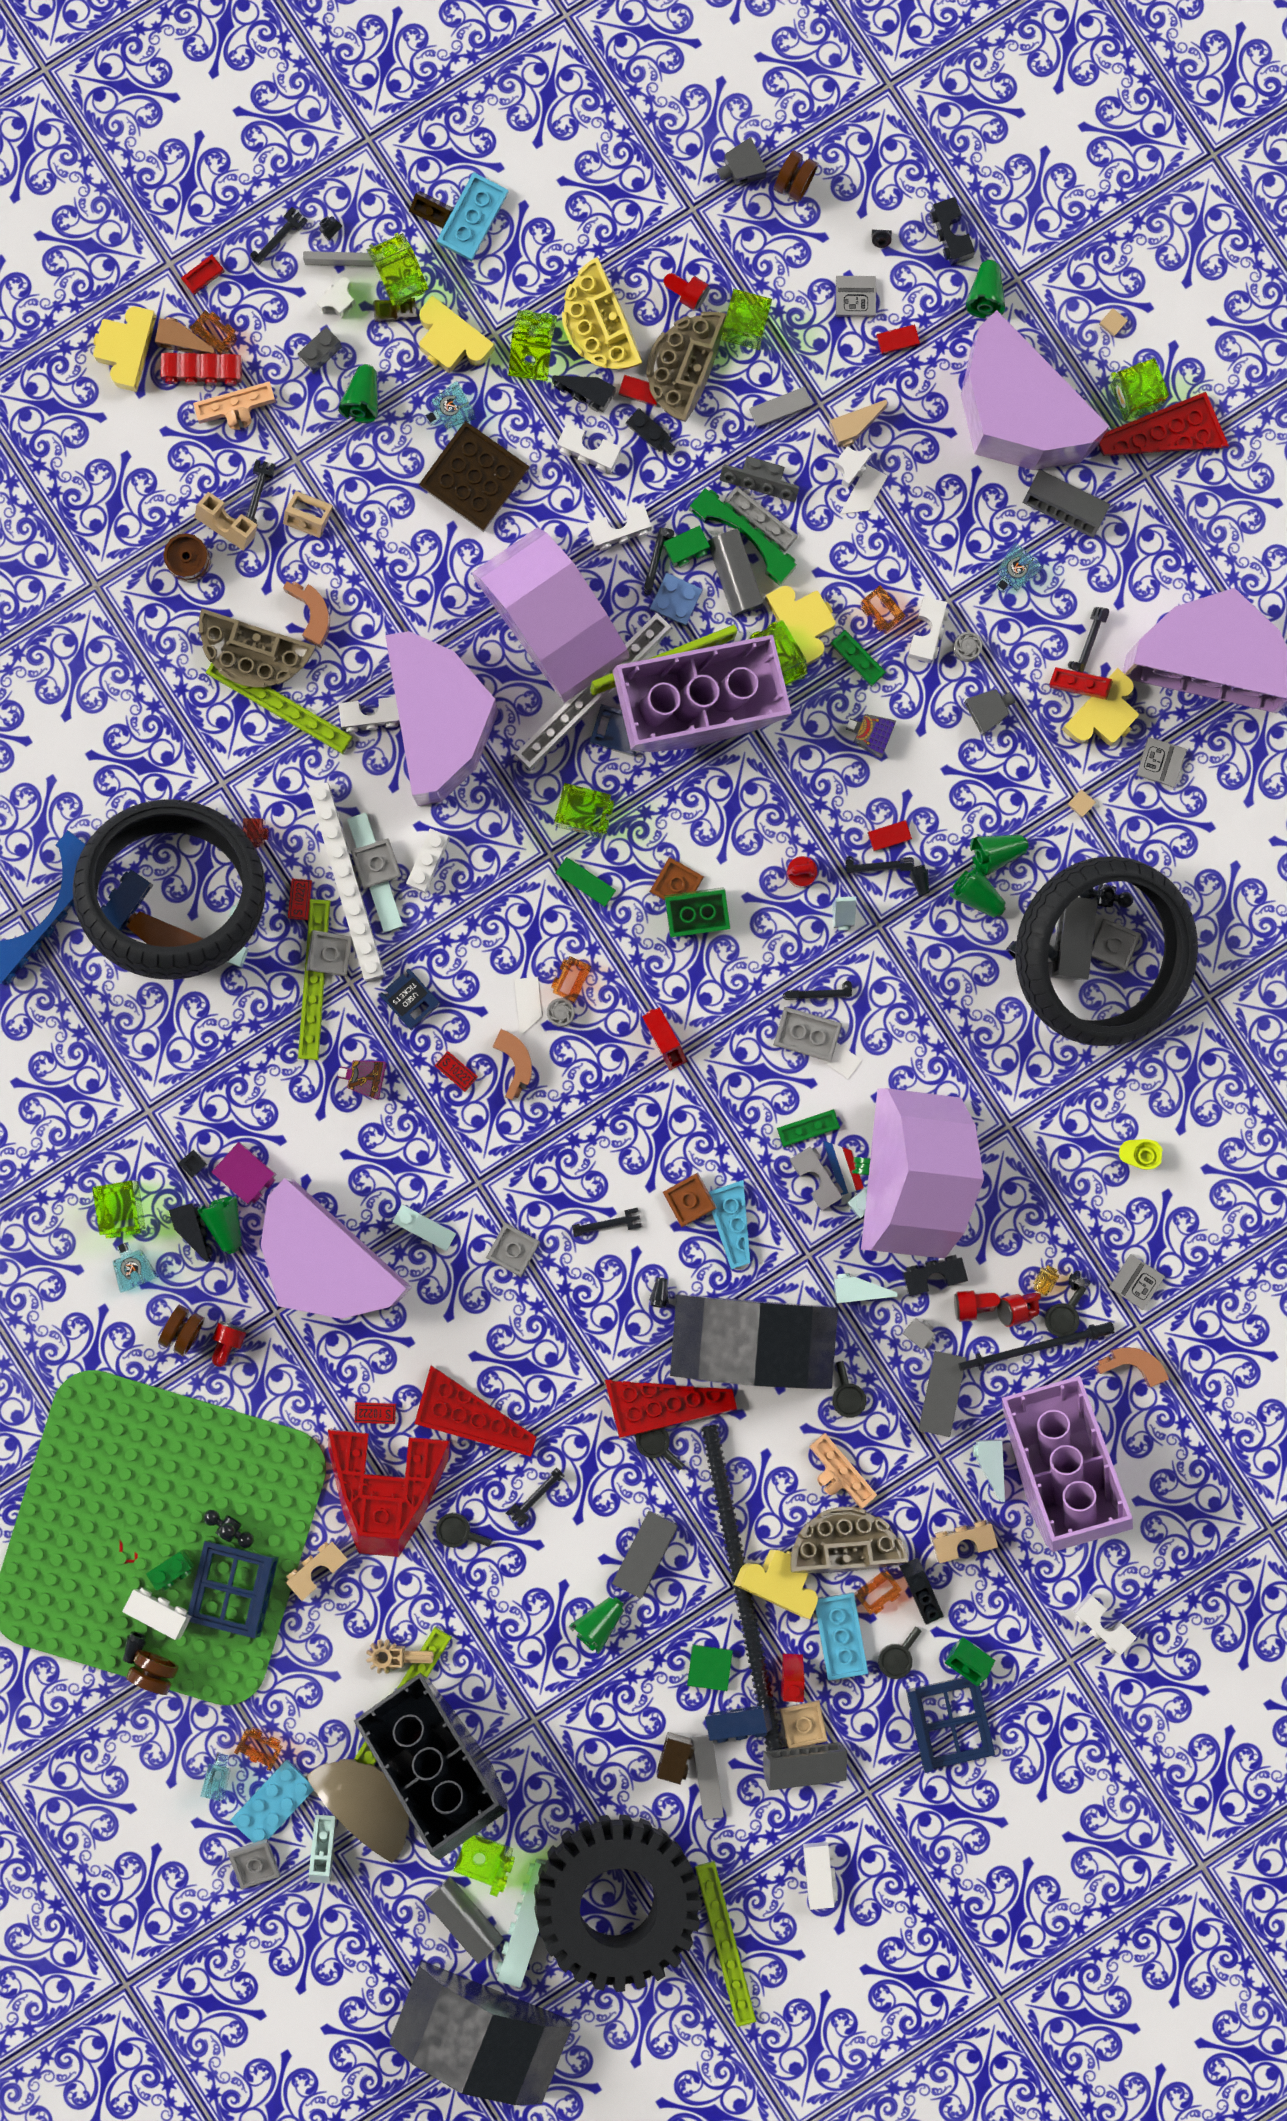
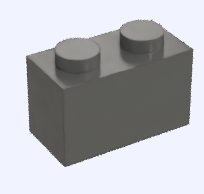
[298,327,342,374]

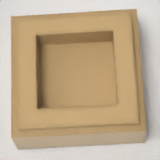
[1099,308,1128,337]
[1067,789,1096,818]

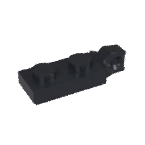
[626,408,676,455]

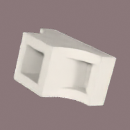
[316,276,356,319]
[834,446,872,488]

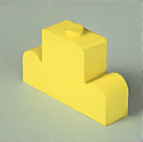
[419,296,495,373]
[93,306,157,392]
[765,586,836,668]
[1061,668,1139,746]
[734,1549,818,1619]

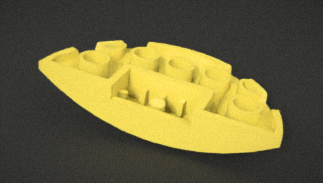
[562,257,642,369]

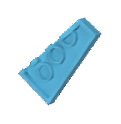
[709,1180,750,1269]

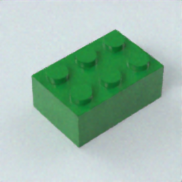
[664,887,730,937]

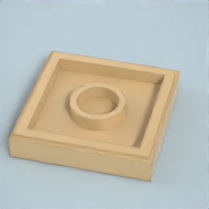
[779,1700,828,1748]

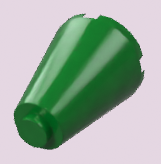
[966,260,1005,318]
[338,364,378,423]
[970,835,1029,876]
[949,864,1006,918]
[197,1196,242,1254]
[569,1597,624,1654]

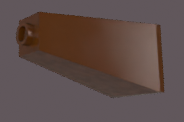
[126,911,203,947]

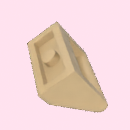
[283,491,333,538]

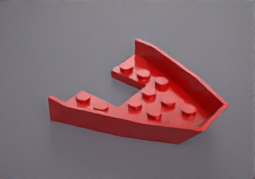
[328,1428,451,1557]

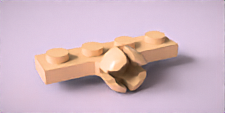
[193,381,276,430]
[809,1433,877,1509]

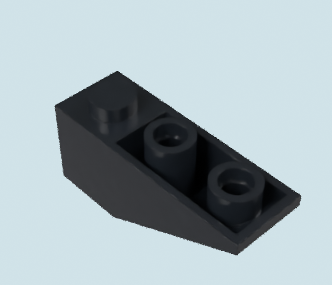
[552,375,616,413]
[169,1203,213,1262]
[899,1558,944,1625]

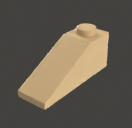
[829,400,887,447]

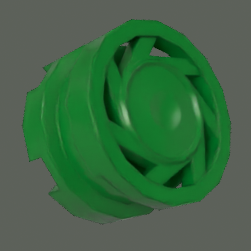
[852,1157,871,1176]

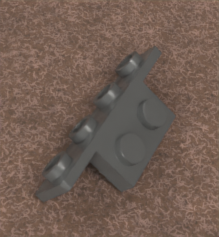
[719,456,799,502]

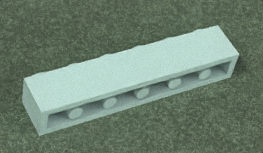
[495,1859,546,1988]

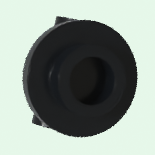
[319,216,343,241]
[871,229,892,248]
[1068,1270,1090,1291]

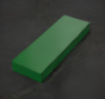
[830,630,886,687]
[555,857,616,907]
[777,1109,840,1147]

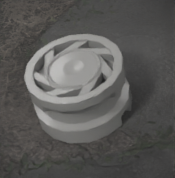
[953,632,982,662]
[547,998,575,1027]

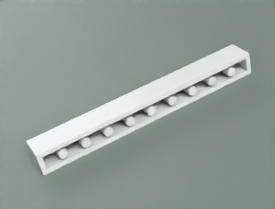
[515,613,671,771]
[308,782,385,982]

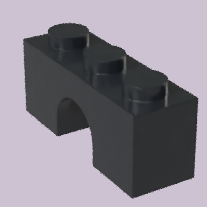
[929,197,975,266]
[902,1254,968,1296]

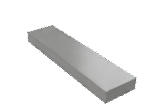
[303,251,384,267]
[724,486,798,552]
[692,1735,724,1820]

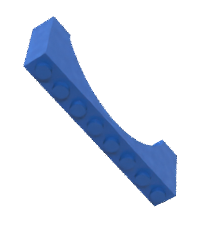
[0,830,107,985]

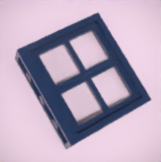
[188,1541,279,1639]
[906,1677,995,1773]

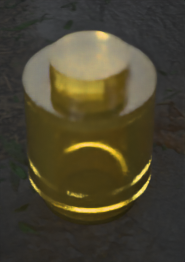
[1033,1265,1060,1296]

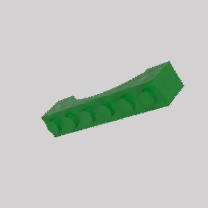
[689,488,797,586]

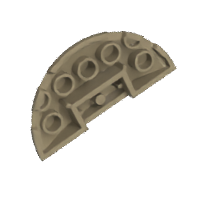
[646,312,726,422]
[199,608,316,688]
[790,1507,909,1573]
[306,1759,410,1863]

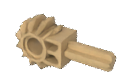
[366,1639,434,1674]

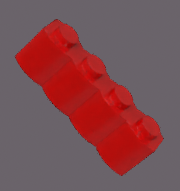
[160,353,243,386]

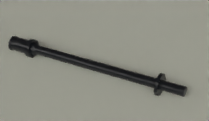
[958,1321,1115,1371]

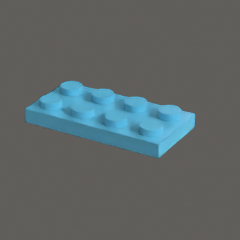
[436,172,509,261]
[815,1592,868,1681]
[230,1759,314,1843]

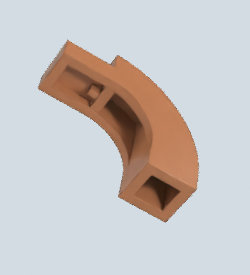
[283,581,330,648]
[493,1029,532,1101]
[1095,1347,1169,1387]

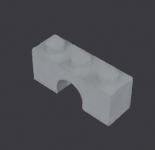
[789,1147,843,1211]

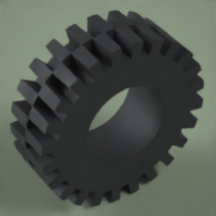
[534,1814,702,1992]

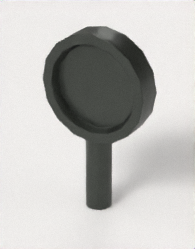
[1045,1286,1086,1337]
[832,1361,867,1418]
[636,1428,684,1471]
[436,1512,492,1548]
[878,1626,922,1679]

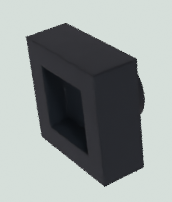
[179,1150,208,1178]

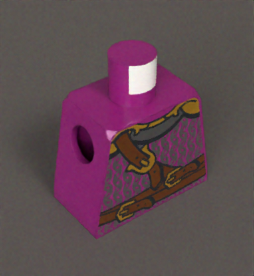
[338,1060,387,1100]

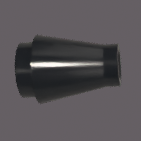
[909,865,930,895]
[649,1277,669,1308]
[123,1631,146,1664]

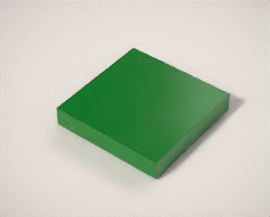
[687,1644,733,1691]

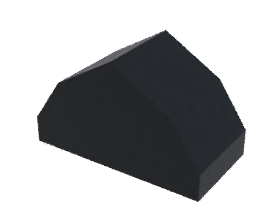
[670,1294,838,1389]
[354,1673,508,1860]
[389,1960,573,2105]

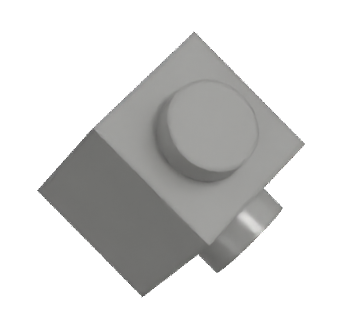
[902,1318,935,1350]

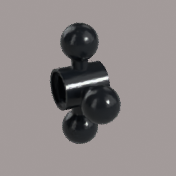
[1079,884,1134,908]
[203,1510,254,1548]

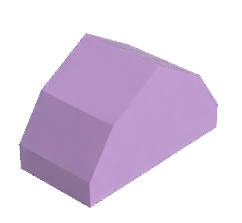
[961,310,1109,470]
[472,527,630,703]
[1123,588,1287,713]
[385,631,498,806]
[613,635,792,752]
[861,1088,984,1258]
[261,1178,412,1319]
[1002,1376,1133,1552]

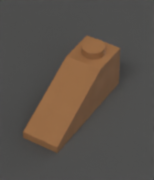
[155,317,216,354]

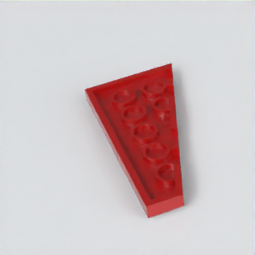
[1098,392,1229,456]
[414,1365,537,1457]
[605,1380,737,1439]

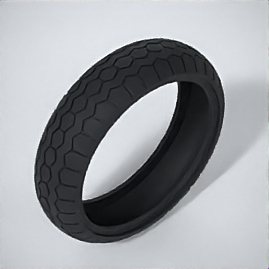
[73,799,266,980]
[1015,856,1198,1046]

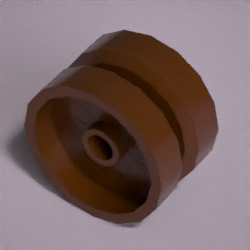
[774,150,819,203]
[163,533,211,583]
[158,1304,205,1357]
[126,1650,179,1695]

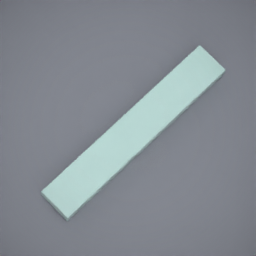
[347,813,403,933]

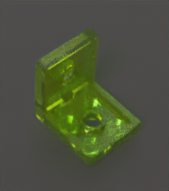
[508,310,557,381]
[453,1834,515,1897]

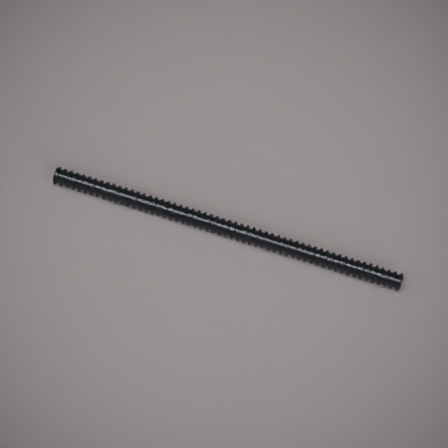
[701,1425,784,1751]

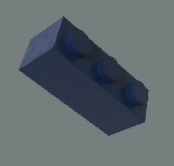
[101,870,153,932]
[705,1704,773,1743]

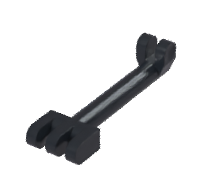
[250,207,308,266]
[245,459,276,524]
[644,528,674,596]
[1068,607,1109,673]
[846,856,914,873]
[782,981,852,1000]
[572,1208,642,1237]
[505,1467,565,1528]

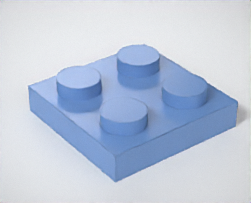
[650,573,703,626]

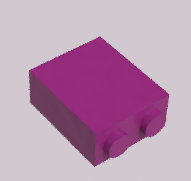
[212,1142,277,1204]

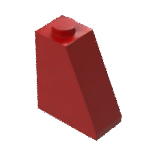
[642,1007,687,1071]
[781,1653,805,1702]

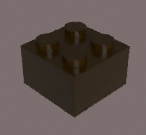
[656,1732,694,1785]

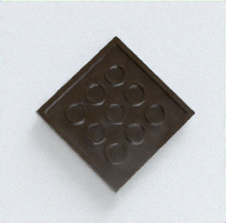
[419,421,530,532]

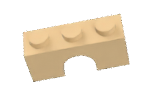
[194,492,258,551]
[931,1520,998,1563]
[286,1541,348,1601]

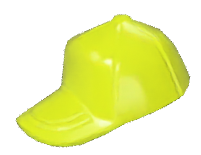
[1119,1139,1163,1170]

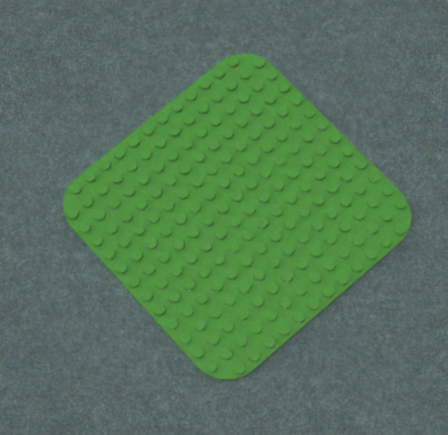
[0,1370,326,1705]

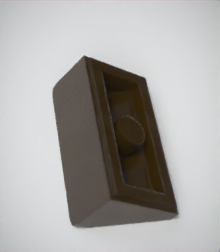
[409,191,454,229]

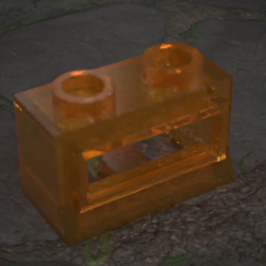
[189,310,238,355]
[861,585,906,634]
[551,956,592,1004]
[854,1569,902,1615]
[234,1727,283,1771]

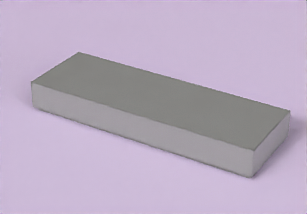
[749,387,812,428]

